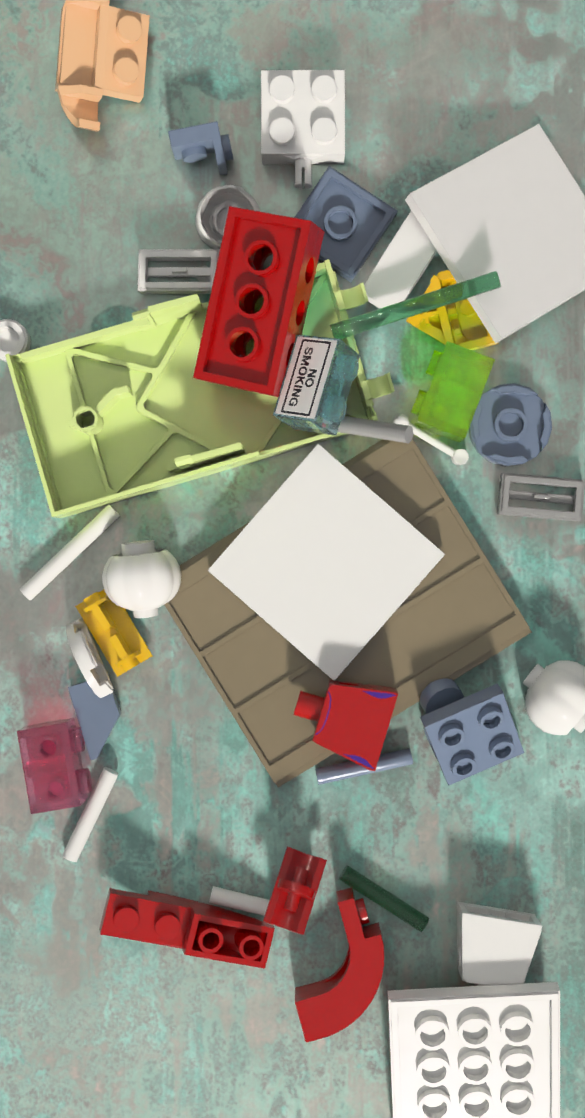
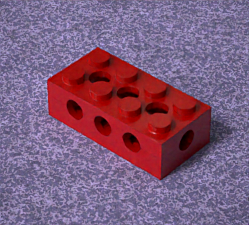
[193,206,324,398]

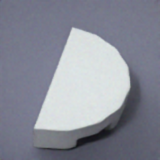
[66,619,114,698]

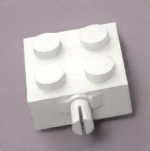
[261,70,345,189]

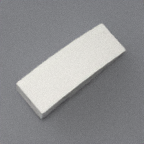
[364,181,437,318]

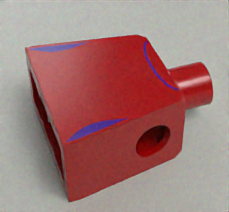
[293,680,398,772]

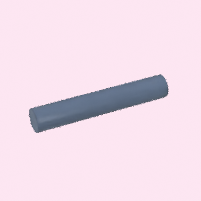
[315,748,413,785]

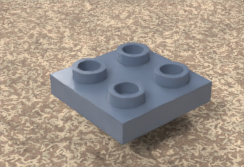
[420,683,524,786]

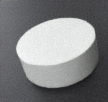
[0,319,31,362]

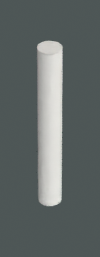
[20,504,120,600]

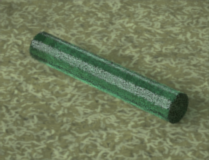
[339,865,429,932]

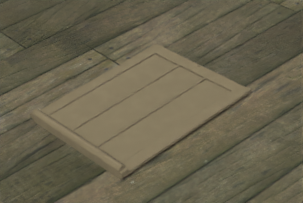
[164,439,532,788]

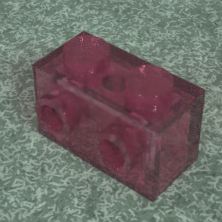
[17,718,92,814]

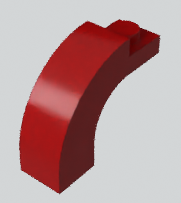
[295,887,384,1043]

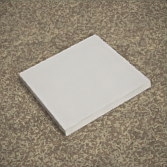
[405,124,585,343]
[208,444,445,681]
[387,982,560,1118]

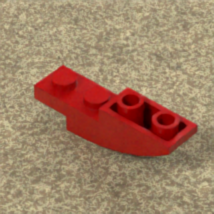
[99,888,275,969]

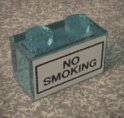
[273,335,360,436]

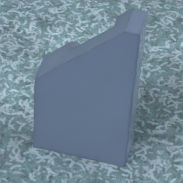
[68,674,121,760]

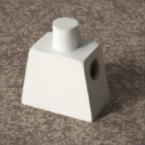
[457,901,542,986]

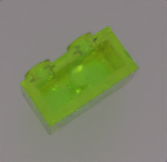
[410,341,495,443]

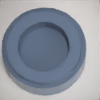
[420,678,464,714]

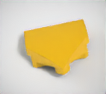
[406,270,499,354]

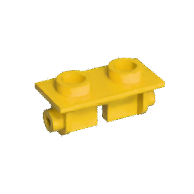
[75,589,153,677]

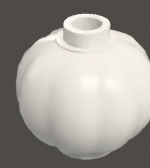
[102,540,181,618]
[522,660,585,735]

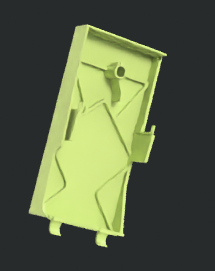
[5,259,395,519]

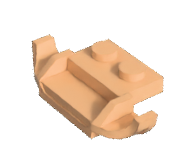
[55,0,150,132]

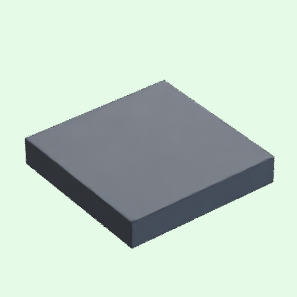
[294,166,398,283]

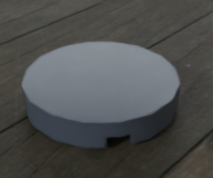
[468,383,552,467]

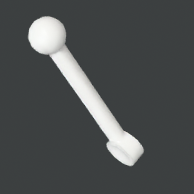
[393,414,469,465]

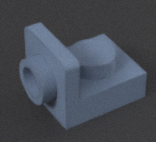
[168,121,233,175]

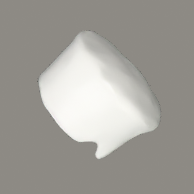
[195,184,261,249]

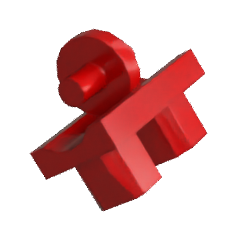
[263,846,327,935]

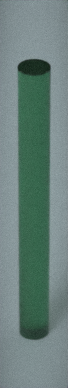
[330,271,501,341]

